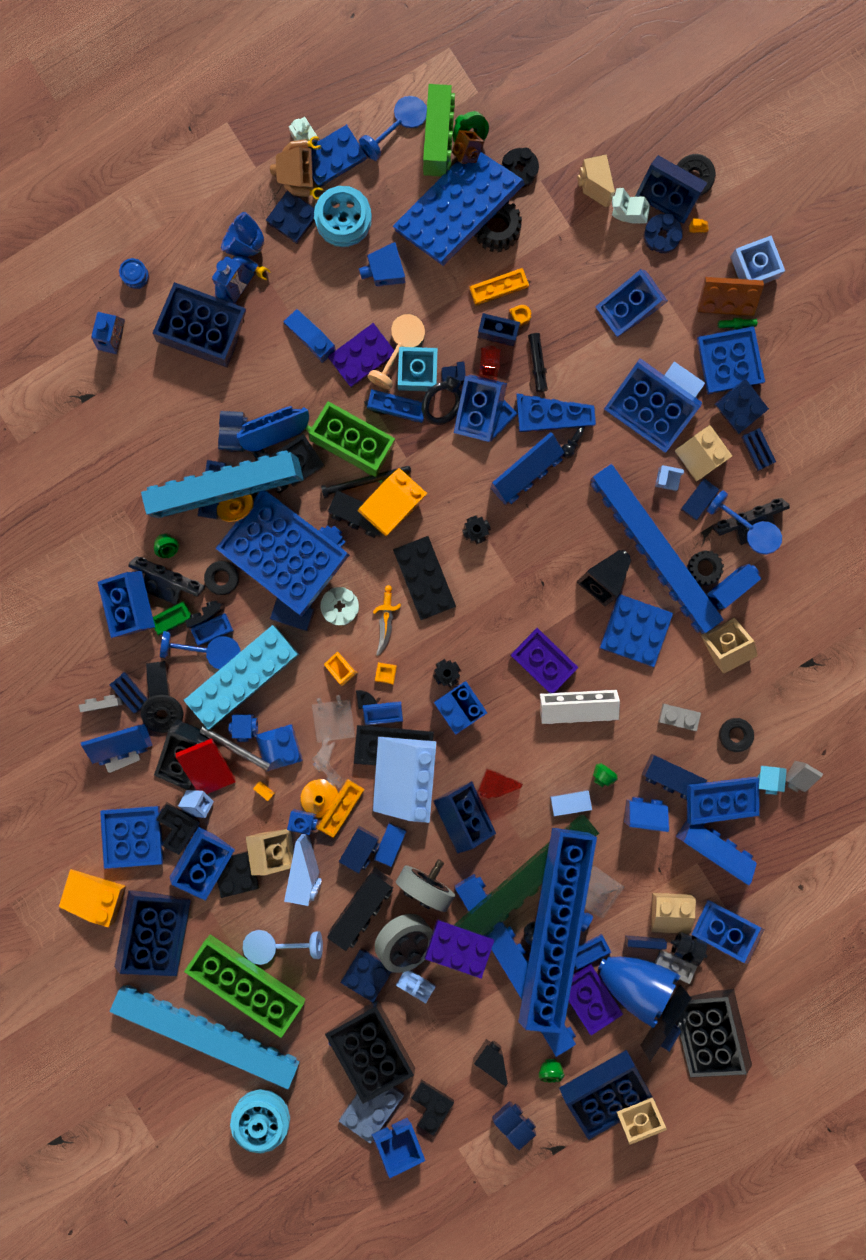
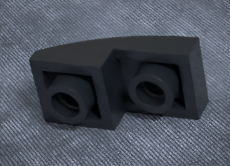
[185,600,224,628]
[146,661,170,698]

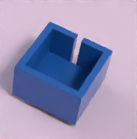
[371,1118,426,1178]

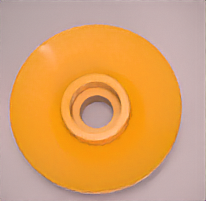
[217,494,254,522]
[301,779,338,818]

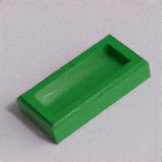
[153,601,191,636]

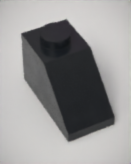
[473,1039,508,1087]

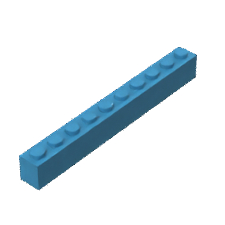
[109,985,300,1089]

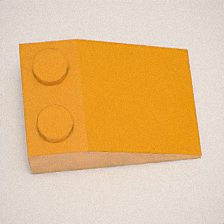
[357,468,427,536]
[59,869,126,928]

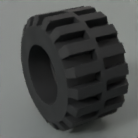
[474,201,522,252]

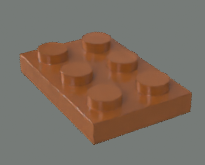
[697,277,764,316]

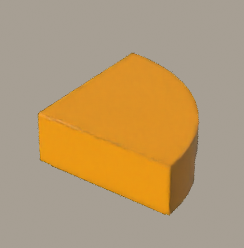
[689,219,709,233]

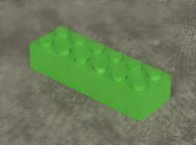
[184,934,305,1038]

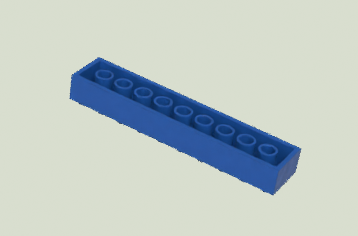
[518,828,597,1034]

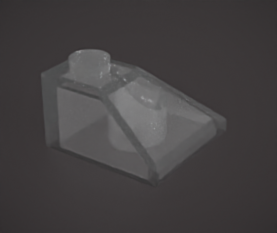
[585,865,625,919]

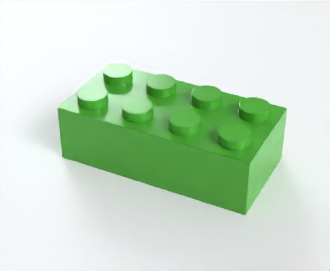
[423,84,455,177]
[309,401,395,477]

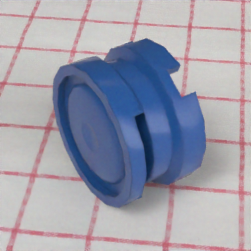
[119,258,149,289]

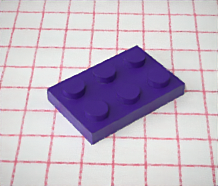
[328,323,394,388]
[510,628,579,693]
[425,920,494,979]
[569,964,623,1035]

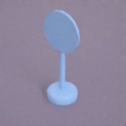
[243,930,323,965]

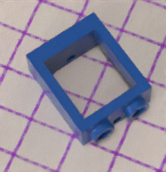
[706,564,761,610]

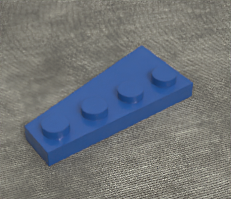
[516,393,596,432]

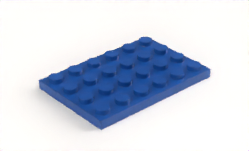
[393,152,525,266]
[215,490,349,616]

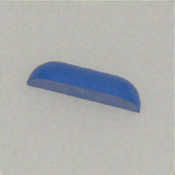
[237,406,309,451]

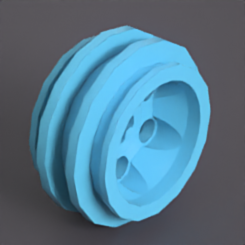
[314,186,372,247]
[230,1089,290,1153]

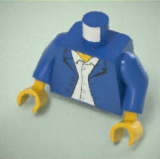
[212,256,271,304]

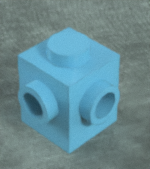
[758,766,787,795]

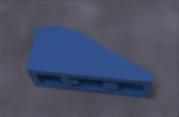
[283,309,336,363]

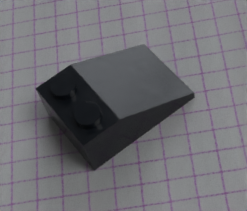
[154,719,210,790]

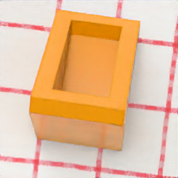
[324,651,358,686]

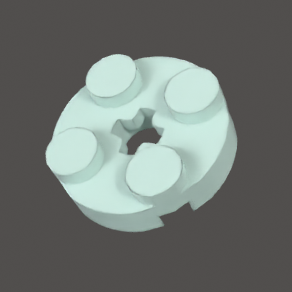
[320,587,359,626]

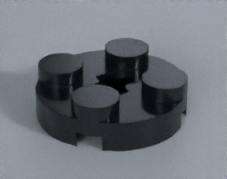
[502,147,539,188]

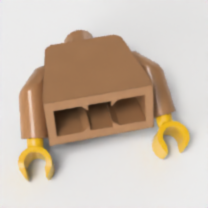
[270,136,323,199]

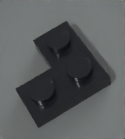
[156,802,200,855]
[411,1079,454,1136]

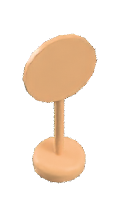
[367,314,425,390]

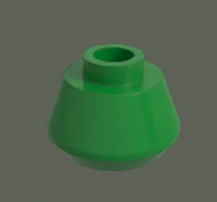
[154,534,180,558]
[593,763,618,788]
[538,1059,565,1083]

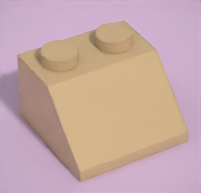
[577,154,615,207]
[675,425,732,482]
[701,618,758,673]
[246,829,294,875]
[651,893,696,934]
[617,1097,667,1145]

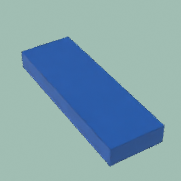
[366,389,424,423]

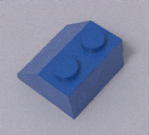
[624,797,669,832]

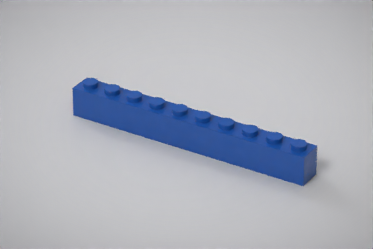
[590,463,724,634]
[455,874,576,1057]

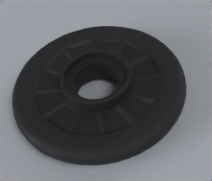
[677,154,716,196]
[141,695,184,733]

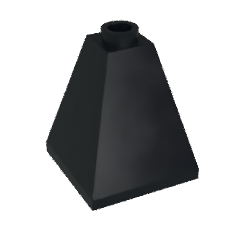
[576,550,631,607]

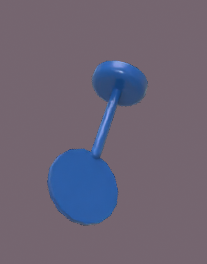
[359,96,427,161]
[706,490,782,555]
[160,631,240,670]

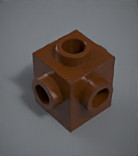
[452,130,484,164]

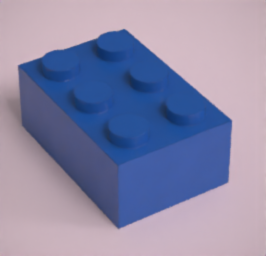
[98,571,155,638]

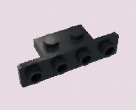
[712,498,790,545]
[128,556,205,605]

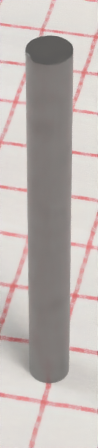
[199,726,270,771]

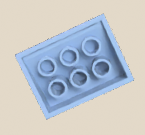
[373,737,436,823]
[284,834,322,906]

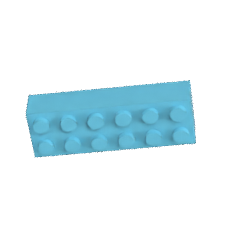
[184,625,300,730]

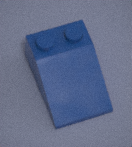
[596,269,668,337]
[454,375,507,442]
[691,900,765,964]

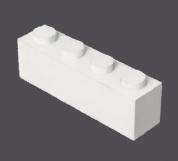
[540,690,620,724]

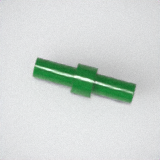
[718,318,758,330]

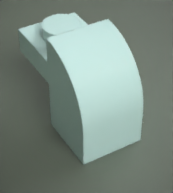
[612,188,650,223]

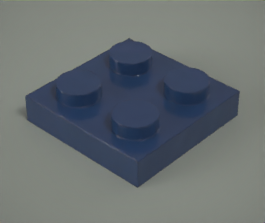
[266,191,315,244]
[714,379,769,434]
[340,948,392,1003]

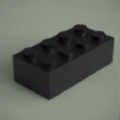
[327,867,394,951]

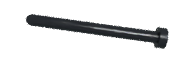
[321,466,411,499]

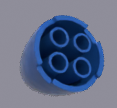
[598,956,681,1029]

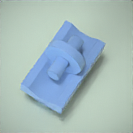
[396,970,436,1004]

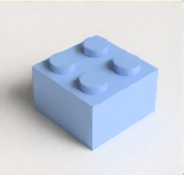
[730,236,785,284]

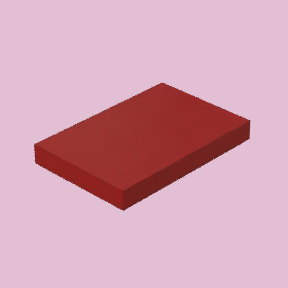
[176,738,236,794]

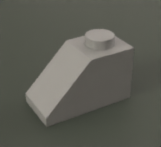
[786,761,823,792]

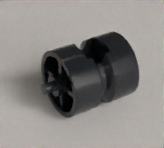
[670,932,708,966]

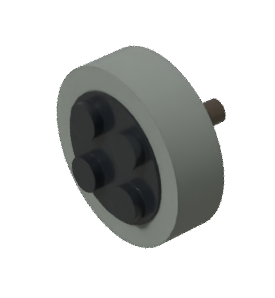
[396,859,455,912]
[375,914,433,973]

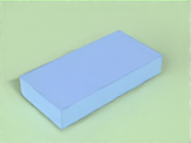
[665,362,705,397]
[550,790,592,816]

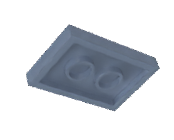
[339,1087,404,1144]

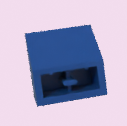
[434,681,487,735]

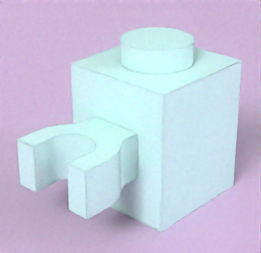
[289,116,318,144]

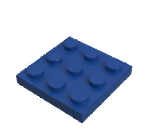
[697,326,765,394]
[599,594,673,667]
[100,806,163,869]

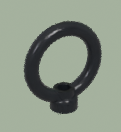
[421,376,462,425]

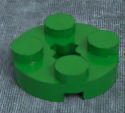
[452,111,489,143]

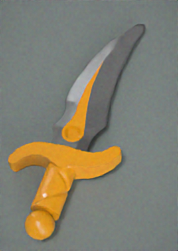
[373,585,401,656]

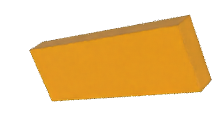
[469,268,529,306]
[317,779,364,839]

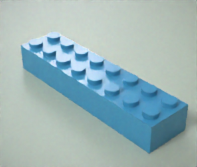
[141,451,304,518]

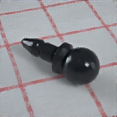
[561,426,585,458]

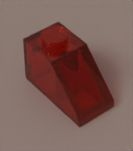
[479,346,500,377]
[478,768,523,799]

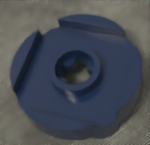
[643,213,682,254]

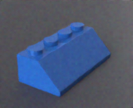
[490,432,564,505]
[676,820,757,885]

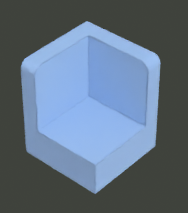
[655,465,684,491]
[178,790,214,818]

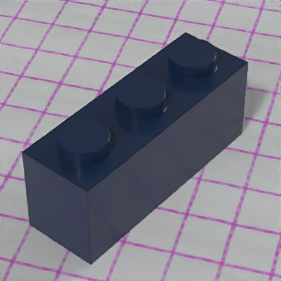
[642,754,707,800]

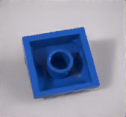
[256,724,303,772]

